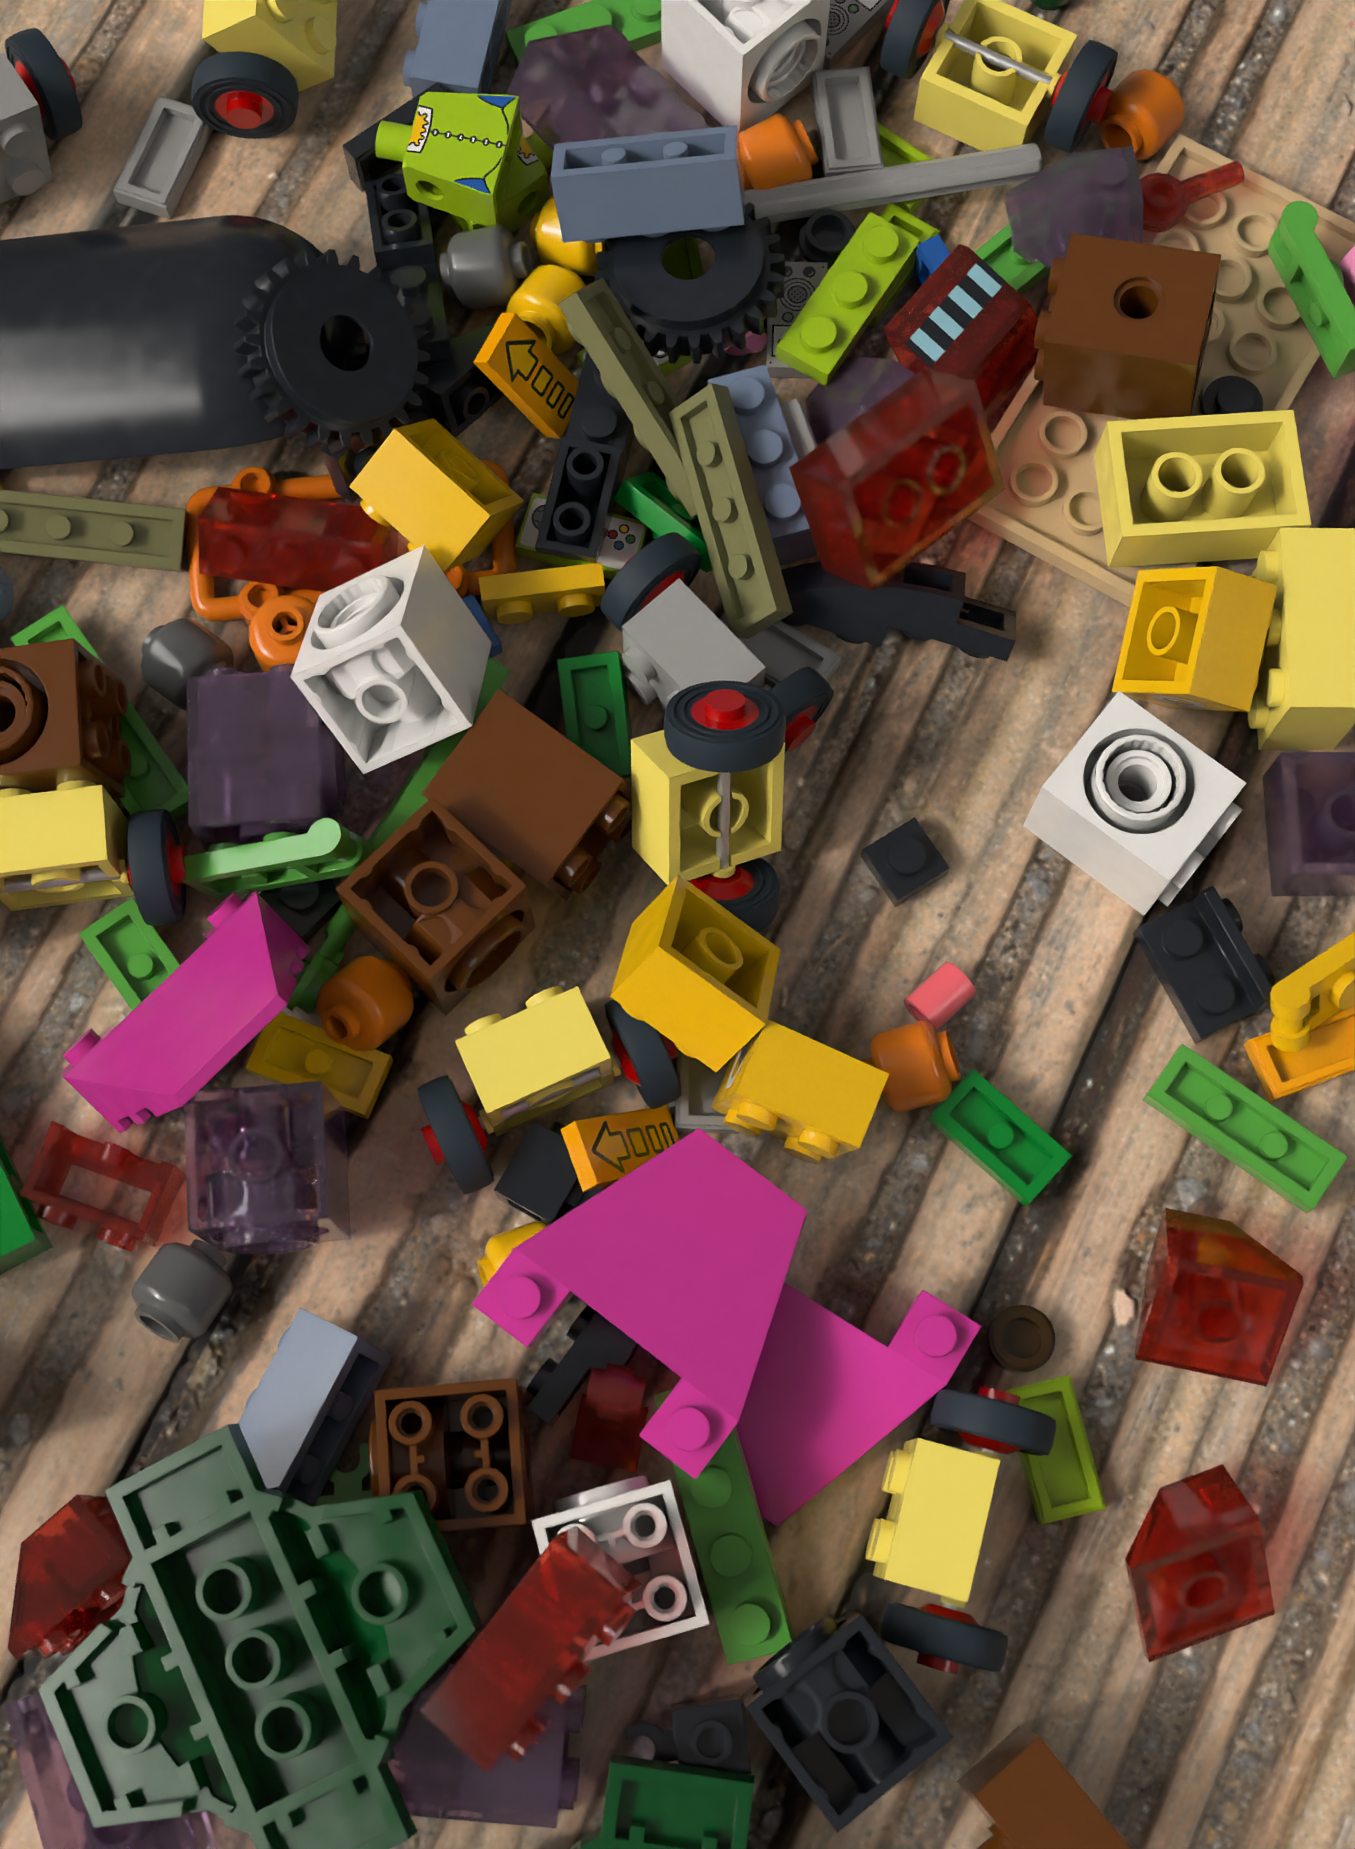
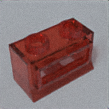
[20,1121,187,1253]

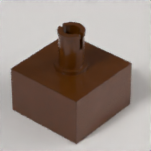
[957,1726,1131,1849]

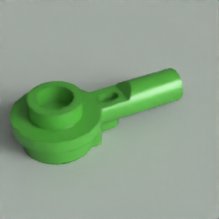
[286,902,356,1014]

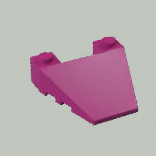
[61,892,311,1133]
[472,1128,807,1480]
[681,1217,981,1527]

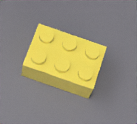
[1094,410,1311,568]
[1248,527,1355,751]

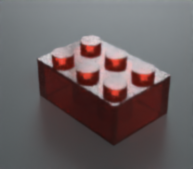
[789,368,1005,591]

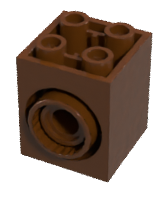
[1034,233,1221,420]
[0,638,132,799]
[421,689,632,901]
[336,797,536,1016]
[369,1378,535,1534]

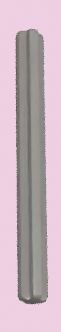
[745,143,1042,223]

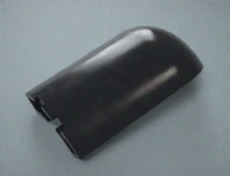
[0,215,370,469]

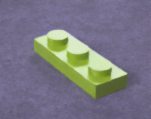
[776,212,921,387]

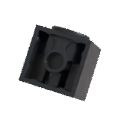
[741,1609,953,1833]

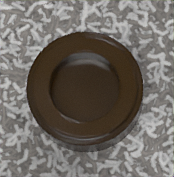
[986,1305,1055,1374]

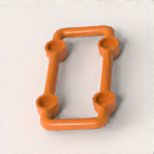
[186,459,518,626]

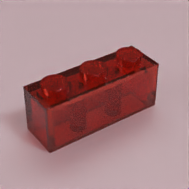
[198,486,398,592]
[421,1526,642,1773]

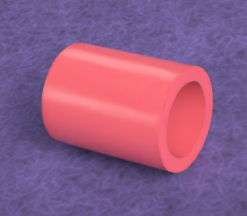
[904,961,977,1030]

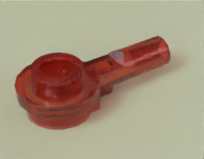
[1129,161,1245,233]

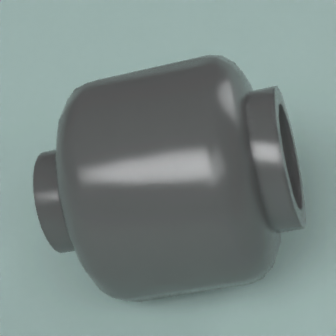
[440,225,532,311]
[141,618,236,711]
[132,1239,233,1343]

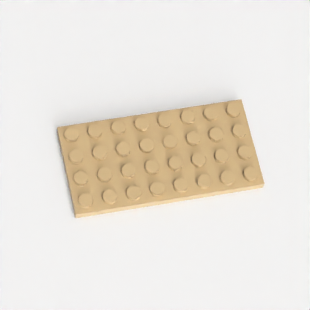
[949,133,1355,607]

